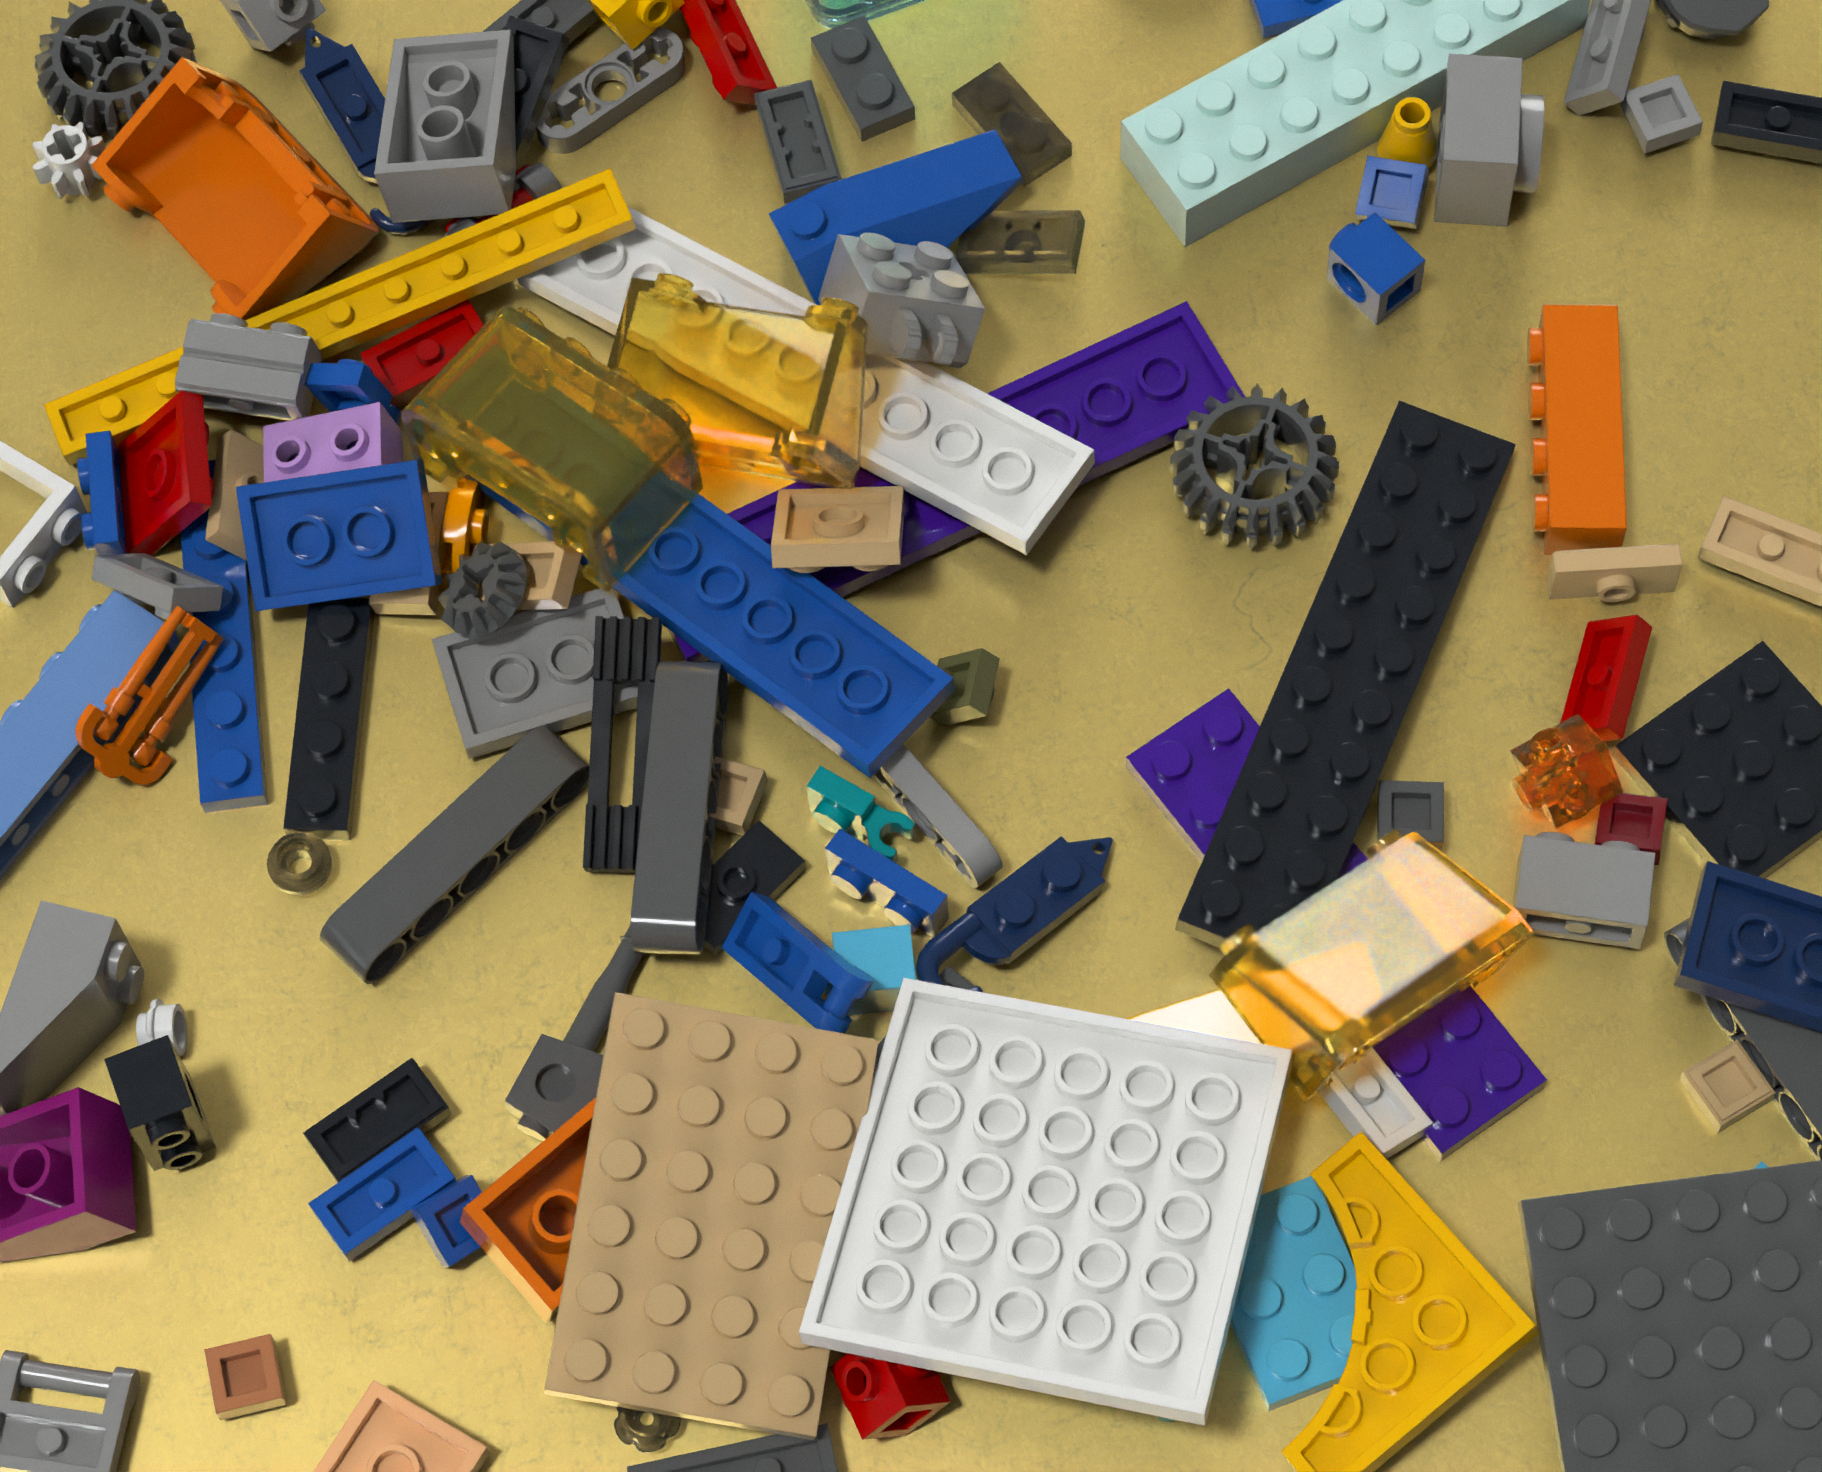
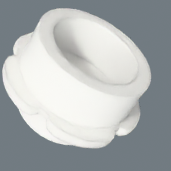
[136,999,187,1056]

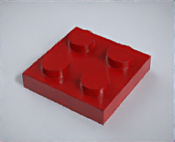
[118,390,214,556]

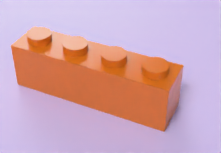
[1527,304,1627,555]

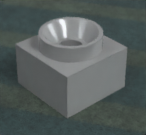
[1434,54,1544,227]

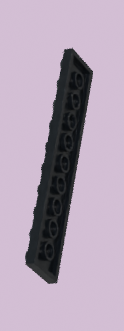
[1175,400,1516,970]

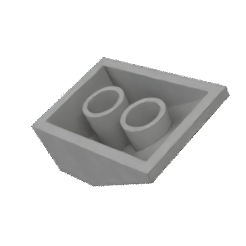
[374,30,516,223]
[0,900,144,1116]

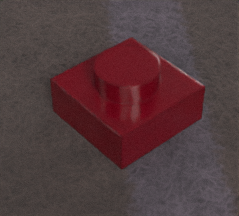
[1595,790,1668,865]

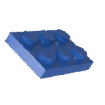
[236,459,443,611]

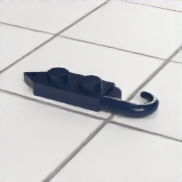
[299,28,430,235]
[916,836,1113,992]

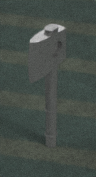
[505,926,647,1141]

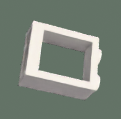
[0,441,87,608]

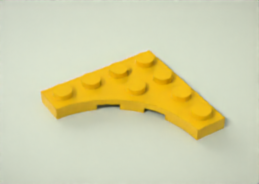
[1281,1131,1539,1472]

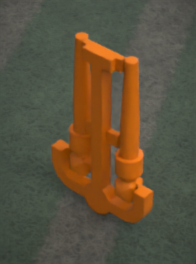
[75,606,224,785]

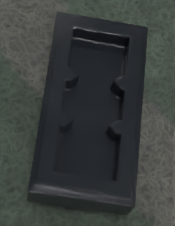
[704,820,806,957]
[303,1058,452,1183]

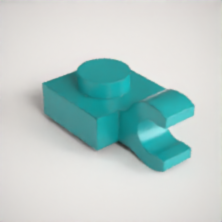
[806,766,915,863]

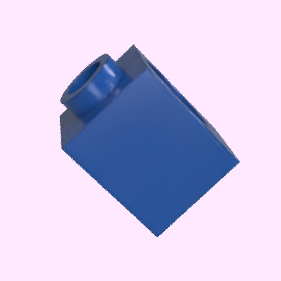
[1326,212,1425,325]

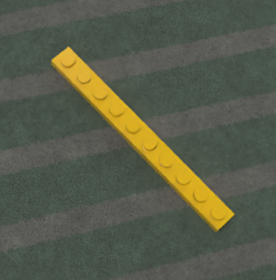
[43,168,636,465]

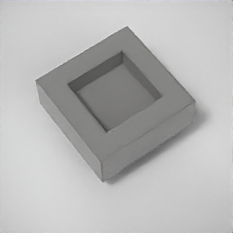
[1620,74,1703,153]

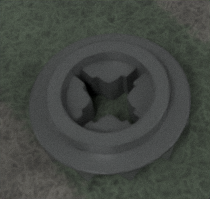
[438,541,527,638]

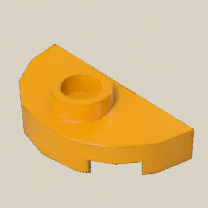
[441,477,489,591]

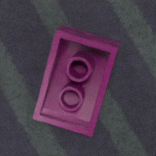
[0,1087,136,1262]

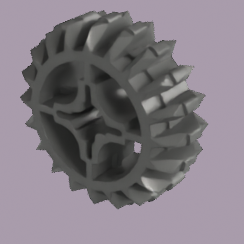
[35,0,197,139]
[1170,383,1339,549]

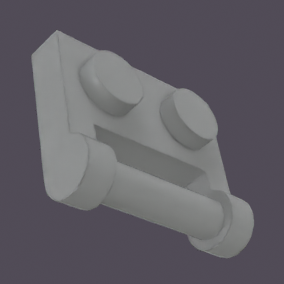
[0,1350,140,1472]

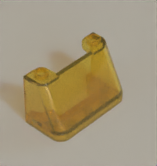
[592,273,868,489]
[1209,829,1535,1102]

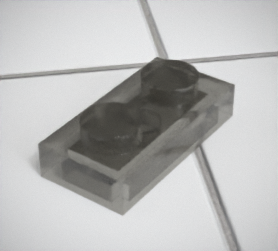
[952,62,1072,187]

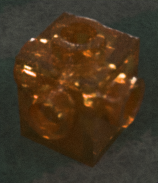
[1510,714,1623,829]

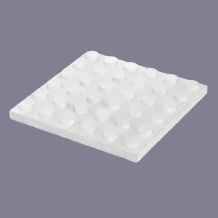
[799,978,1293,1426]

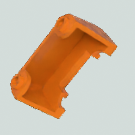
[91,57,379,320]

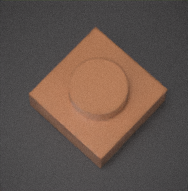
[204,1334,287,1420]

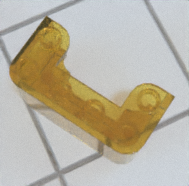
[401,306,703,593]

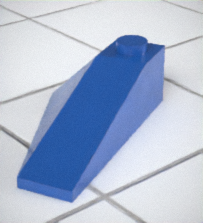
[769,129,1024,307]

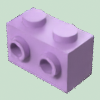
[263,402,403,482]

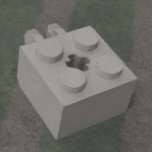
[818,233,985,368]

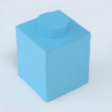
[825,925,916,1016]

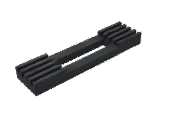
[583,616,662,873]

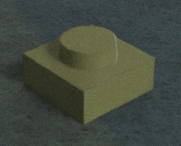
[929,648,1000,726]

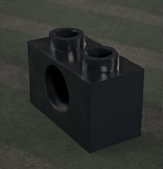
[104,1035,216,1171]

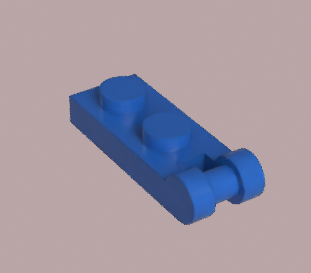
[722,892,873,1034]

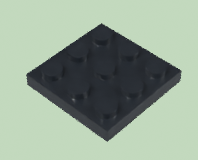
[1612,641,1822,879]

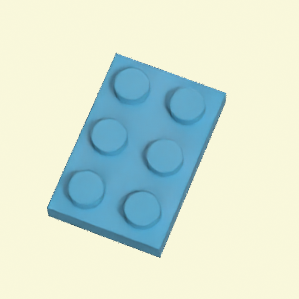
[1230,1176,1357,1412]

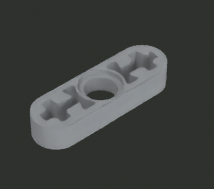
[536,28,685,154]
[873,744,1003,888]

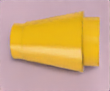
[1377,97,1438,168]

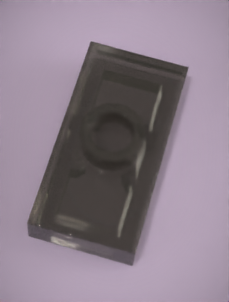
[956,210,1086,274]

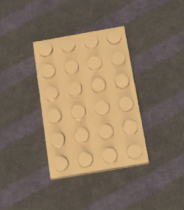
[543,992,879,1440]

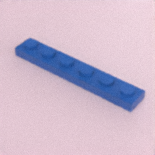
[180,460,268,813]

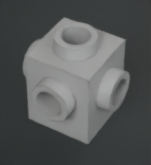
[220,0,326,52]

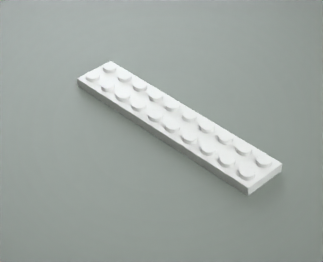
[518,206,1095,555]

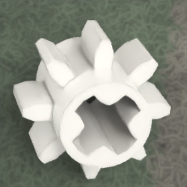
[32,122,106,199]

